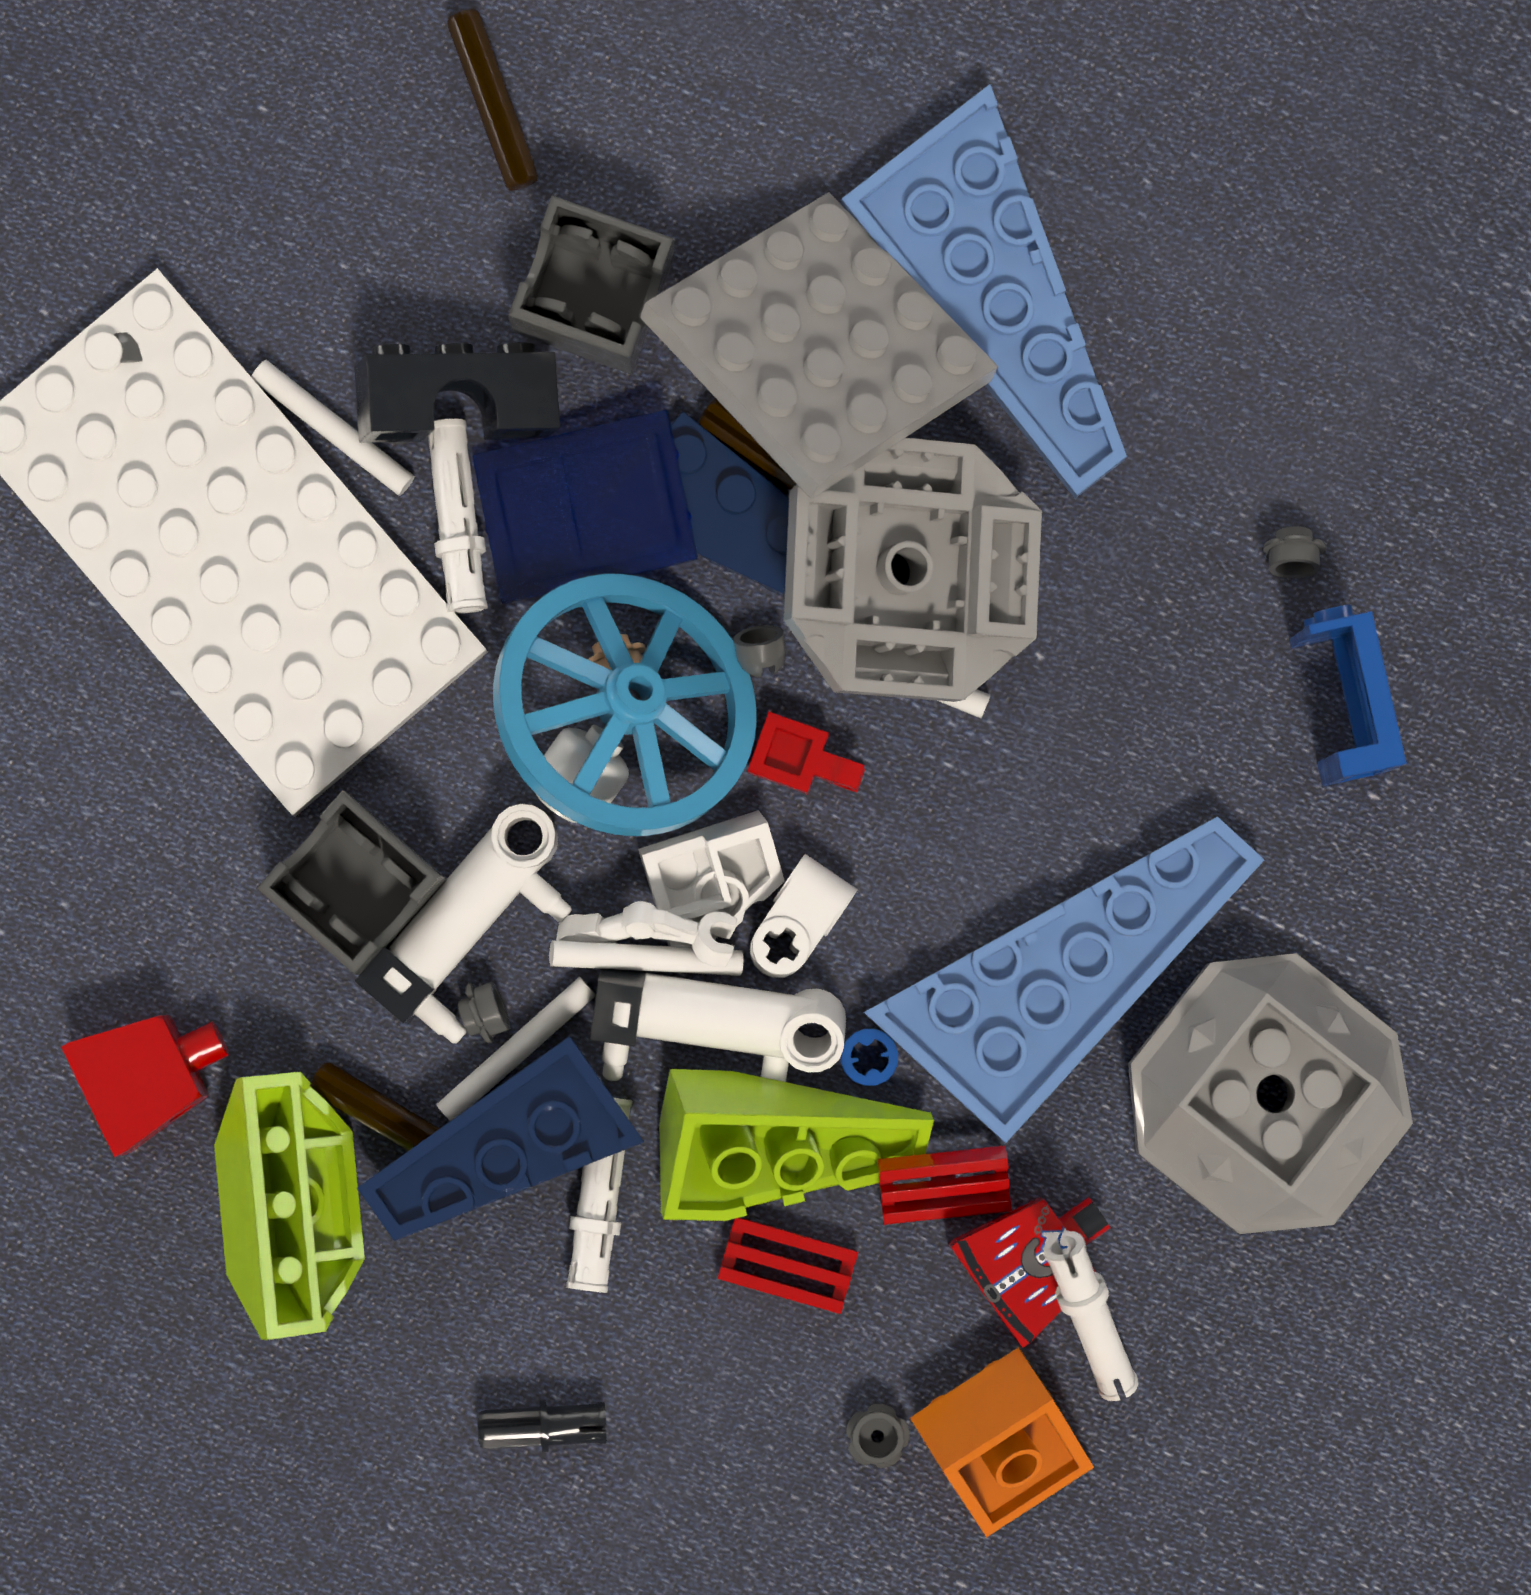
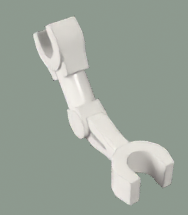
[556,901,737,967]

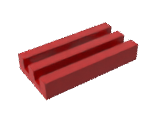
[877,1145,1011,1225]
[717,1217,859,1314]

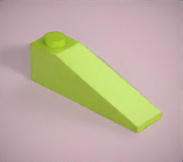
[659,1069,934,1221]

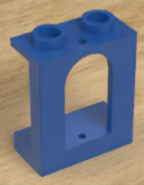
[1289,604,1407,787]

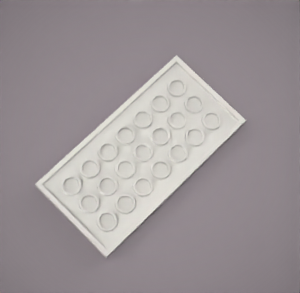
[0,269,488,817]

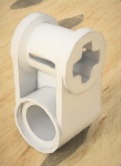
[750,854,858,978]

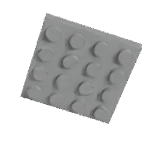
[640,192,999,499]

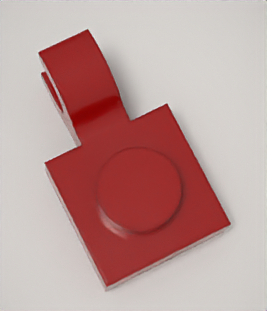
[747,712,865,795]

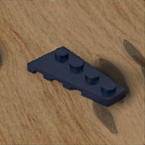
[602,412,789,597]
[357,1036,645,1241]

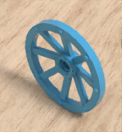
[493,574,756,836]

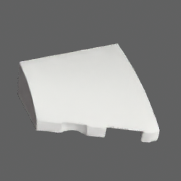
[638,810,785,974]

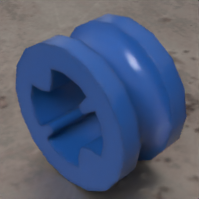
[841,1029,898,1086]

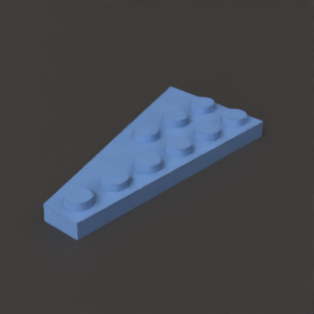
[841,84,1127,499]
[863,817,1264,1143]

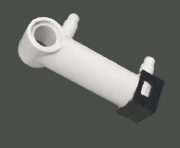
[355,804,572,1044]
[590,969,846,1082]

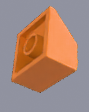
[910,1348,1094,1538]

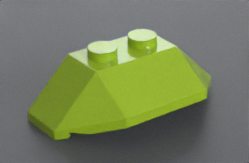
[214,1072,365,1340]

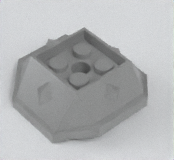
[784,438,1042,702]
[1128,953,1413,1234]

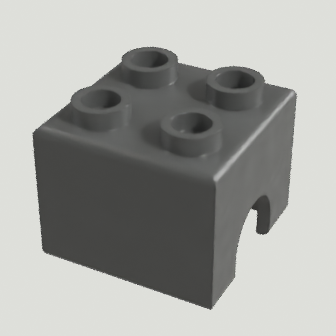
[508,195,675,375]
[257,790,447,975]

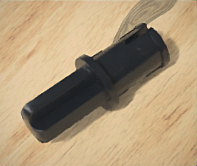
[477,1400,607,1452]

